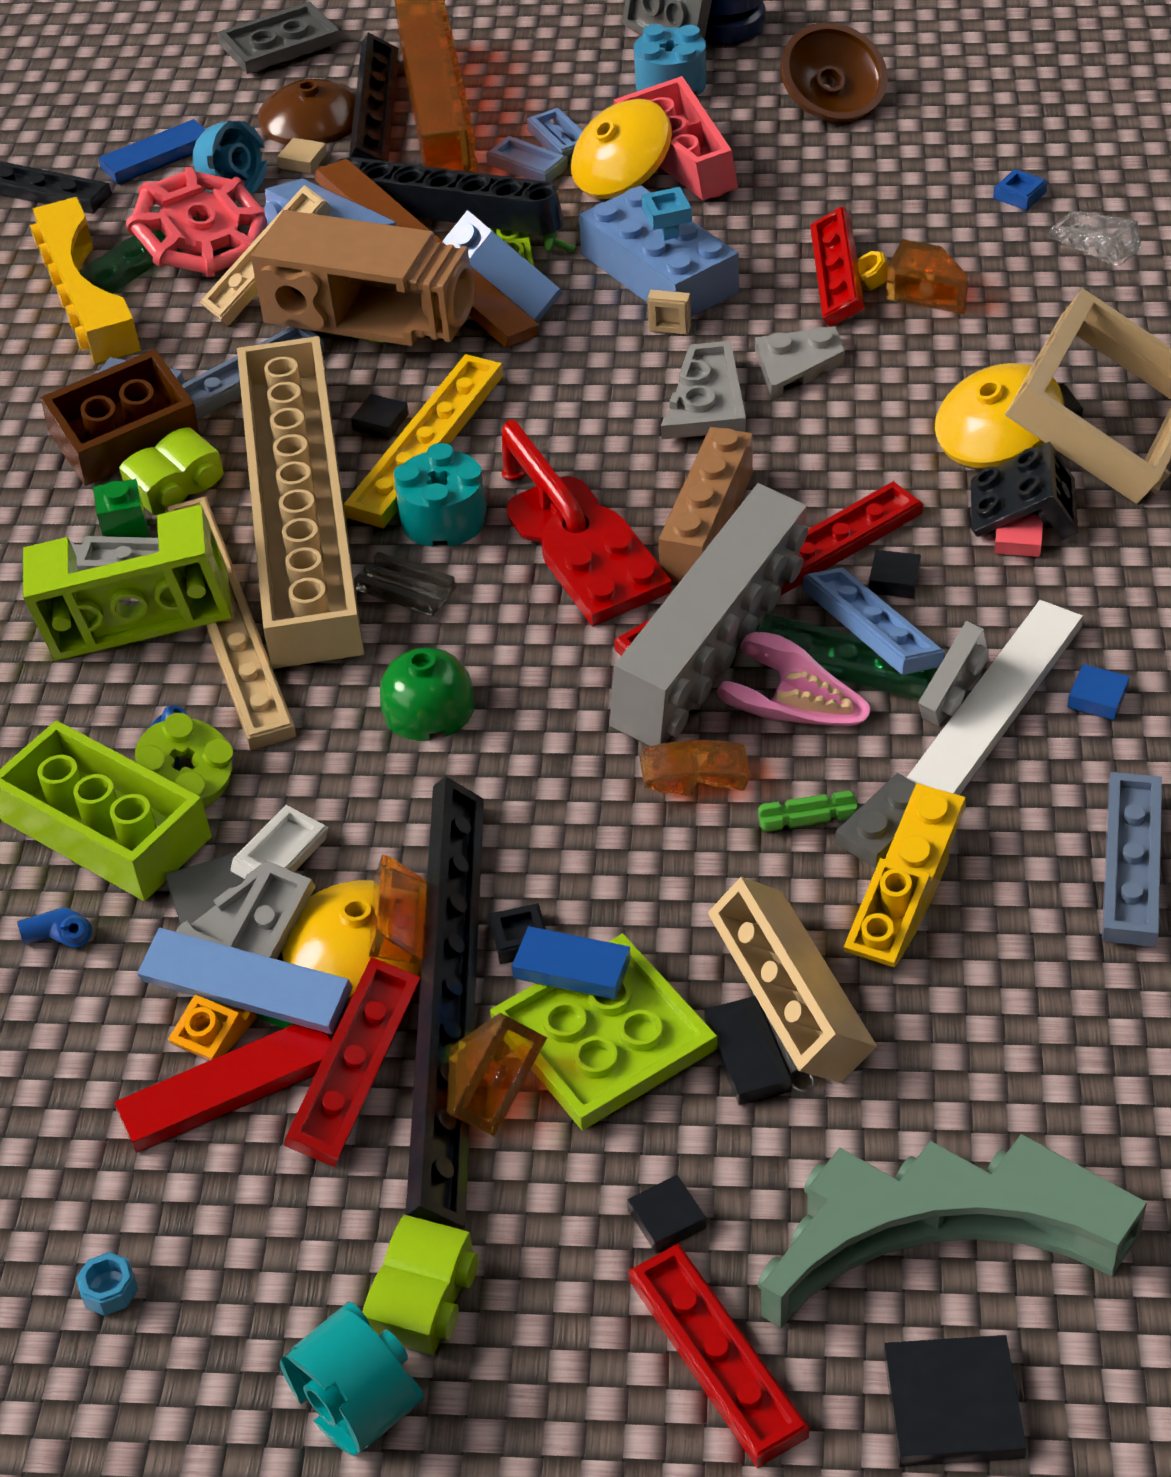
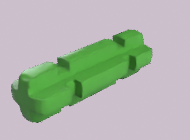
[758,790,857,832]

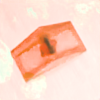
[447,1013,547,1137]

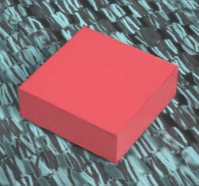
[994,514,1043,557]

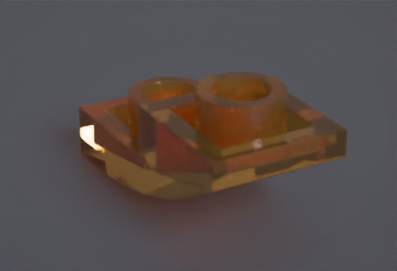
[639,740,751,797]

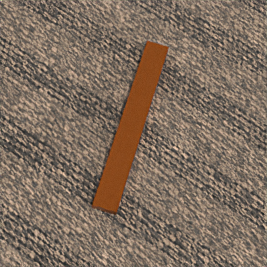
[315,159,539,348]

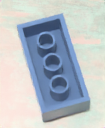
[578,185,739,317]

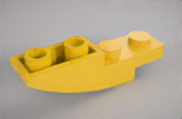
[844,783,966,968]

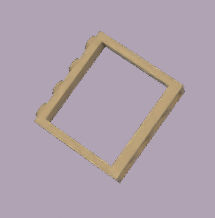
[1004,288,1171,504]

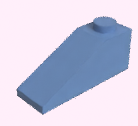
[443,210,563,322]

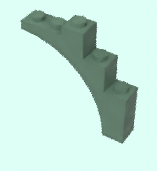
[758,1134,1147,1328]

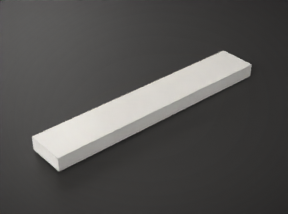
[907,600,1083,795]

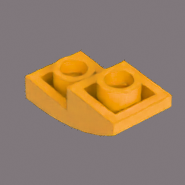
[168,994,257,1060]

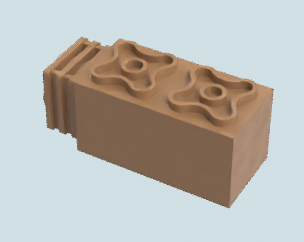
[251,210,475,346]

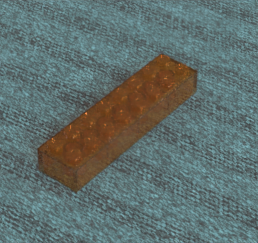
[394,0,479,173]

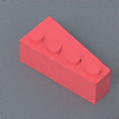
[613,76,738,201]

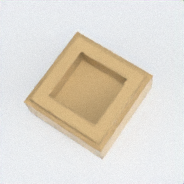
[277,138,327,174]
[647,290,691,335]

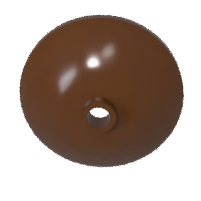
[780,22,888,123]
[258,78,356,145]

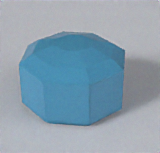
[76,1252,138,1316]

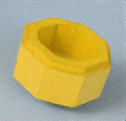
[858,251,892,291]

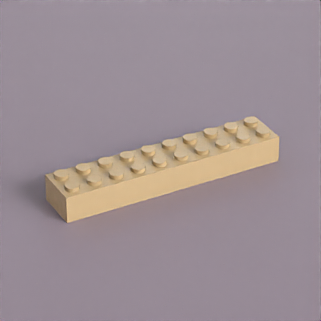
[237,336,364,669]

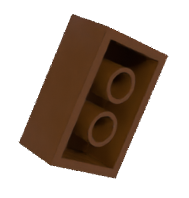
[40,349,199,486]

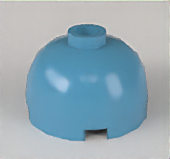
[193,121,267,194]

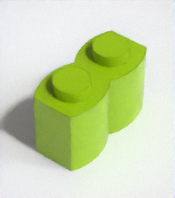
[119,427,224,515]
[362,1215,479,1355]

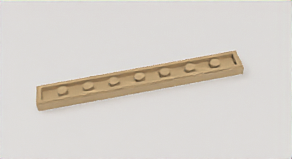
[164,497,297,750]

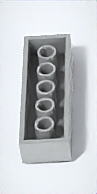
[610,483,809,751]

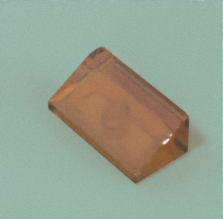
[369,854,427,965]

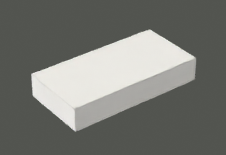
[230,805,328,879]

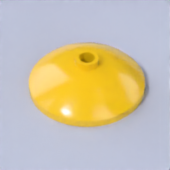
[571,99,672,199]
[935,363,1064,468]
[282,880,425,1004]

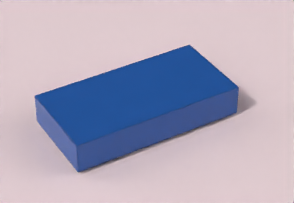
[512,926,631,1000]

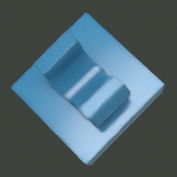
[641,187,692,240]

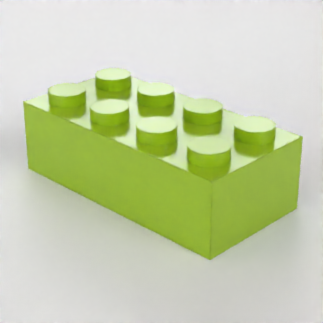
[0,720,212,902]

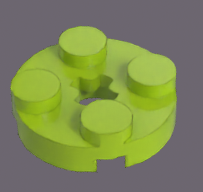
[134,713,233,807]

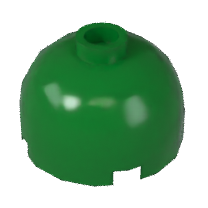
[380,647,475,741]

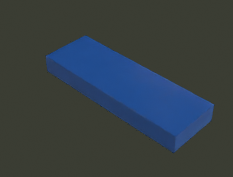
[98,119,205,184]

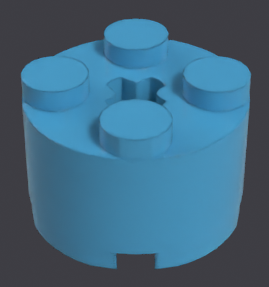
[634,24,707,95]

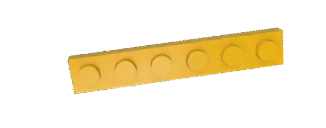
[343,354,503,528]

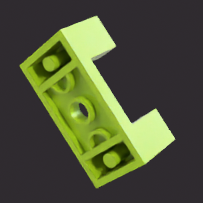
[23,504,232,661]

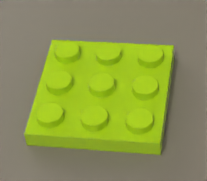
[490,933,718,1131]

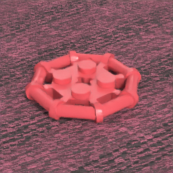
[126,167,267,277]

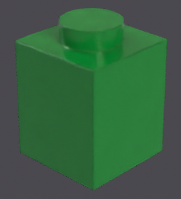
[93,478,150,538]

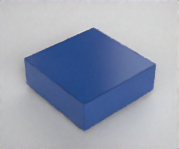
[993,169,1048,211]
[1067,664,1130,720]

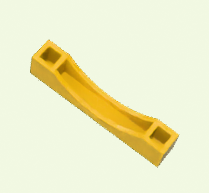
[30,197,141,364]

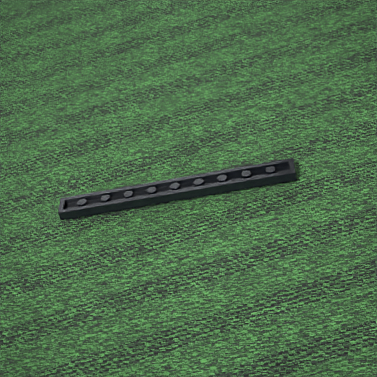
[405,776,484,1229]

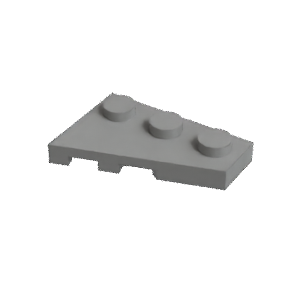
[661,341,746,439]

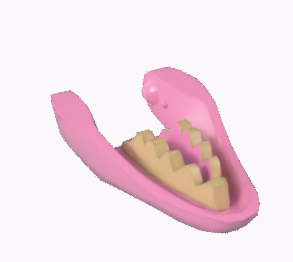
[717,632,870,727]

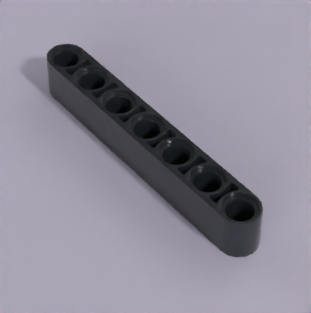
[334,157,564,235]

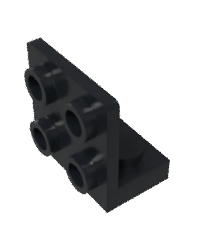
[971,441,1078,540]

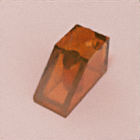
[886,239,968,314]

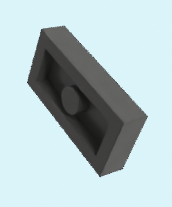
[836,773,916,868]

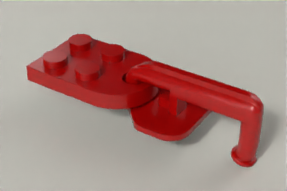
[501,419,672,627]

